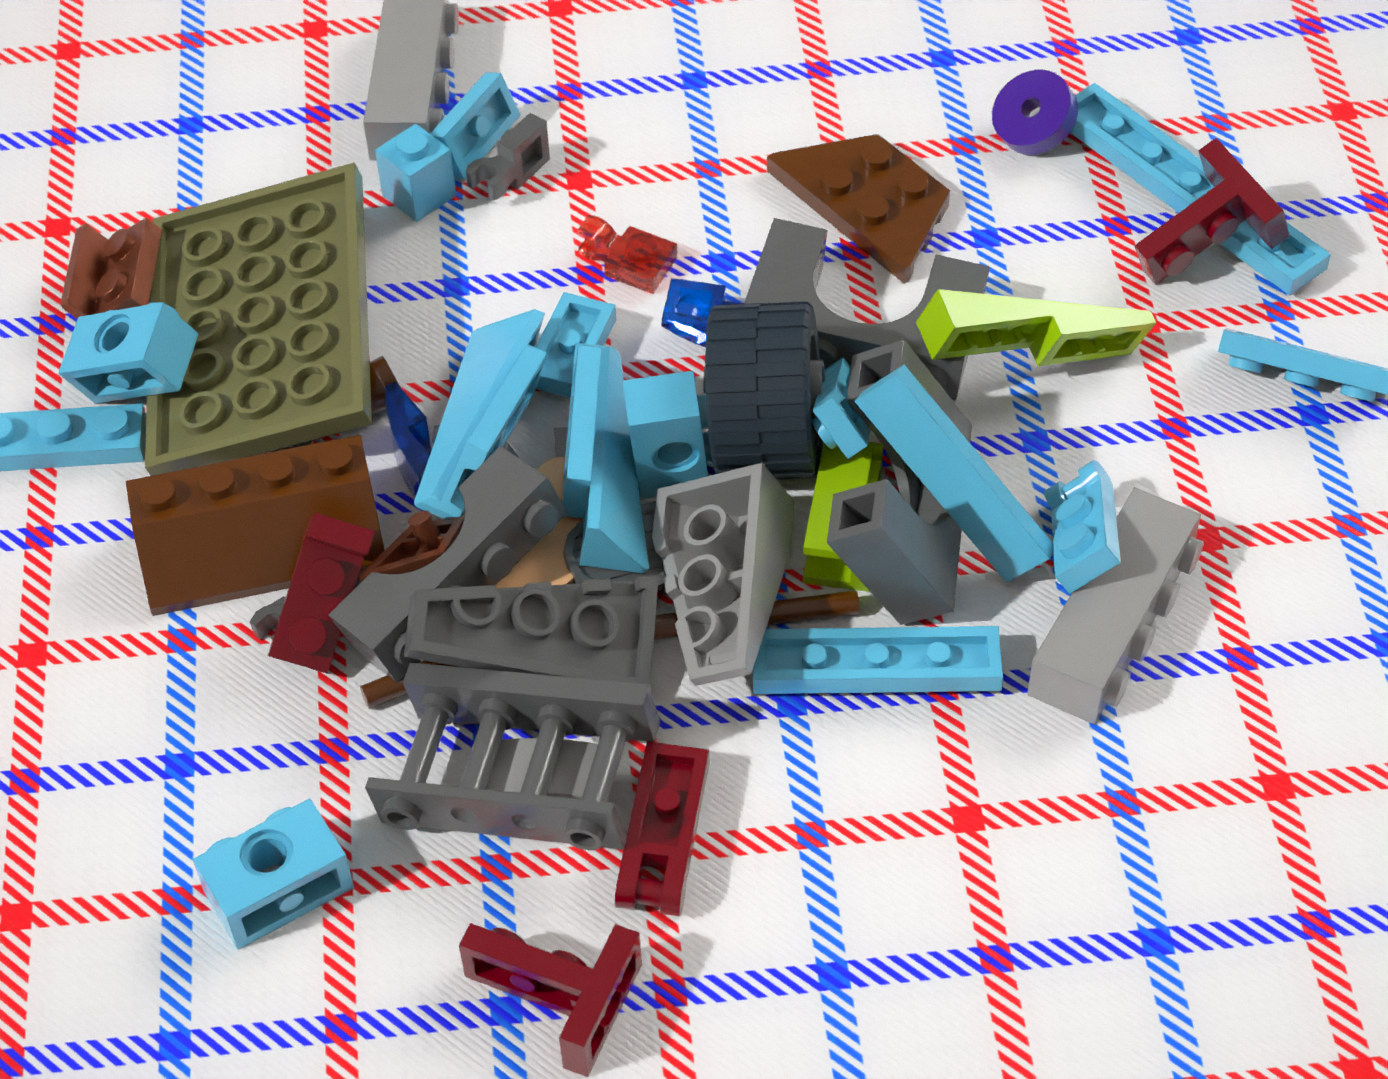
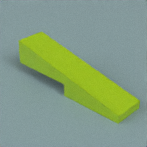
[916,289,1156,366]

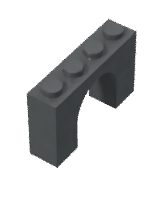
[744,218,990,401]
[827,339,972,625]

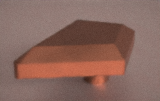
[358,511,465,582]

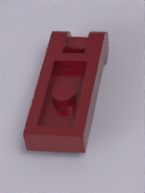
[615,741,710,917]

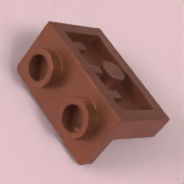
[61,217,162,319]

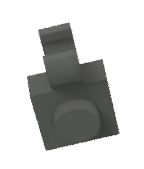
[466,113,550,200]

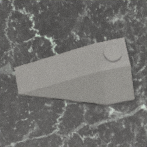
[652,463,795,686]

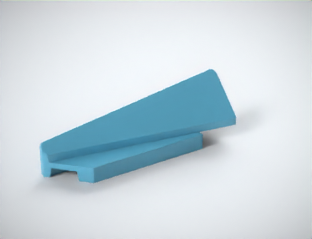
[414,309,547,519]
[561,342,649,573]

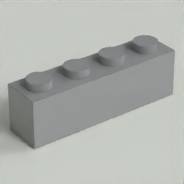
[363,0,459,161]
[1027,487,1204,725]

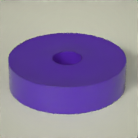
[992,69,1078,155]

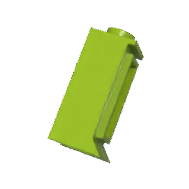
[803,442,883,592]

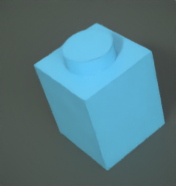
[375,123,457,222]

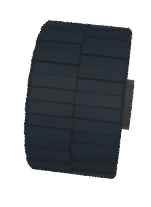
[703,301,825,479]

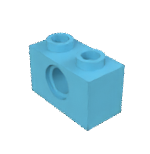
[58,302,199,404]
[623,371,714,499]
[193,798,354,950]

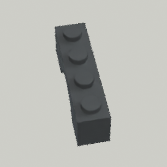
[329,446,568,683]

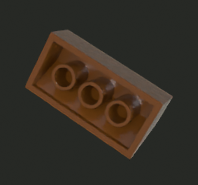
[126,435,385,616]

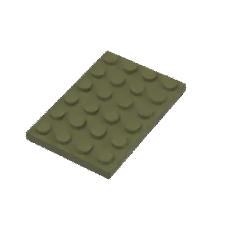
[145,162,372,476]

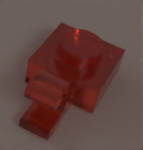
[578,215,678,294]

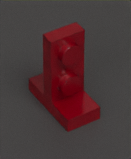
[1134,138,1290,285]
[267,513,375,674]
[459,923,642,1078]

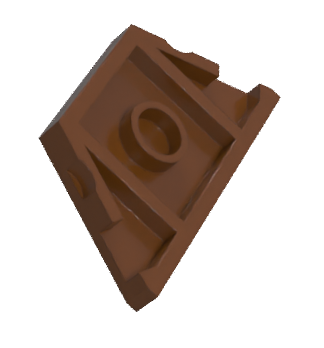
[767,134,950,284]

